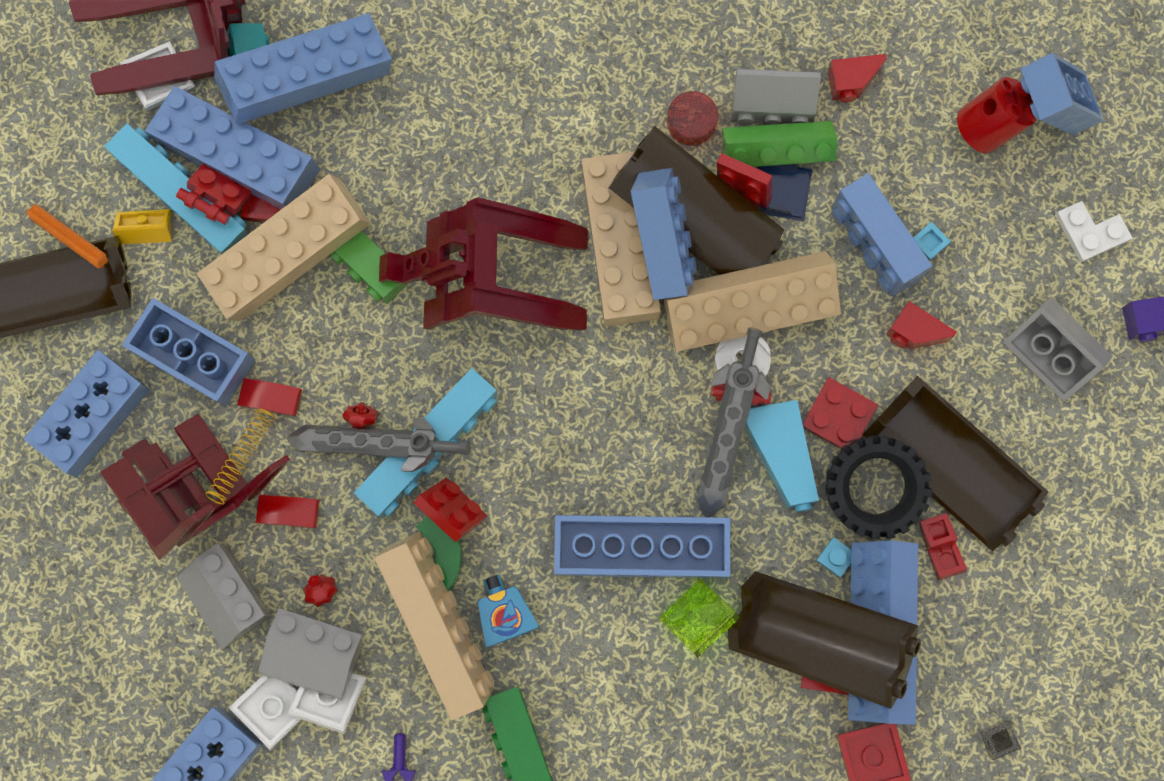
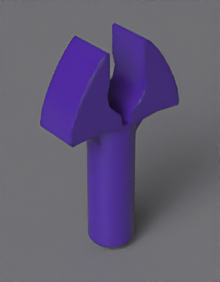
[382,733,416,781]

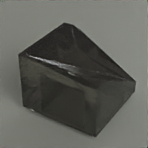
[981,720,1021,760]

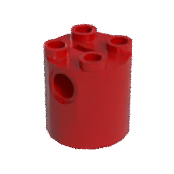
[957,77,1039,154]

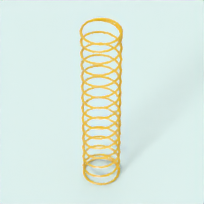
[205,409,275,504]

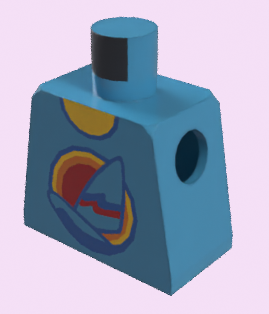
[478,574,540,648]

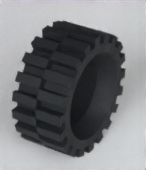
[825,435,932,540]

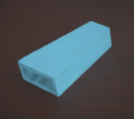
[745,400,819,512]

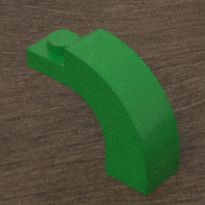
[416,516,463,591]

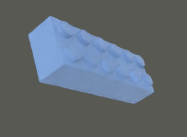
[214,13,392,125]
[145,86,320,210]
[554,515,730,579]
[848,540,918,725]

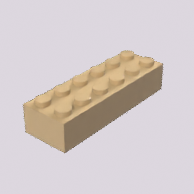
[582,152,661,327]
[197,174,371,321]
[663,251,841,352]
[374,531,494,721]

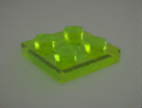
[659,579,740,658]

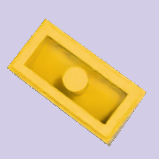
[112,209,172,245]

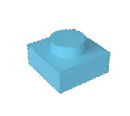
[913,222,951,261]
[816,537,852,578]

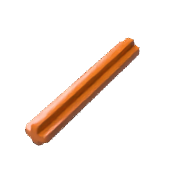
[27,205,108,268]

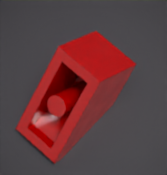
[828,54,886,103]
[886,301,957,349]

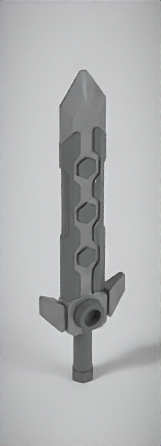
[697,327,770,518]
[287,418,471,472]

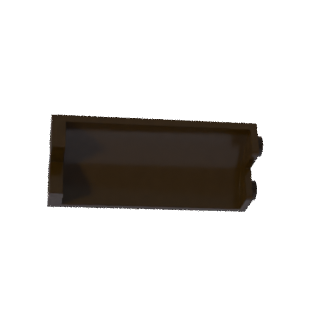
[608,126,784,275]
[0,236,132,338]
[863,375,1048,551]
[728,571,921,709]

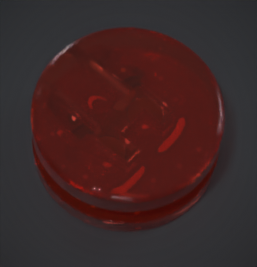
[667,91,718,146]

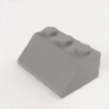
[731,69,821,125]
[1003,297,1113,402]
[177,543,272,650]
[258,608,363,700]

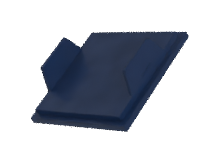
[757,164,813,221]

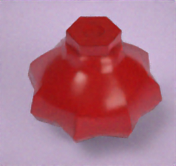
[343,402,379,429]
[303,574,338,607]

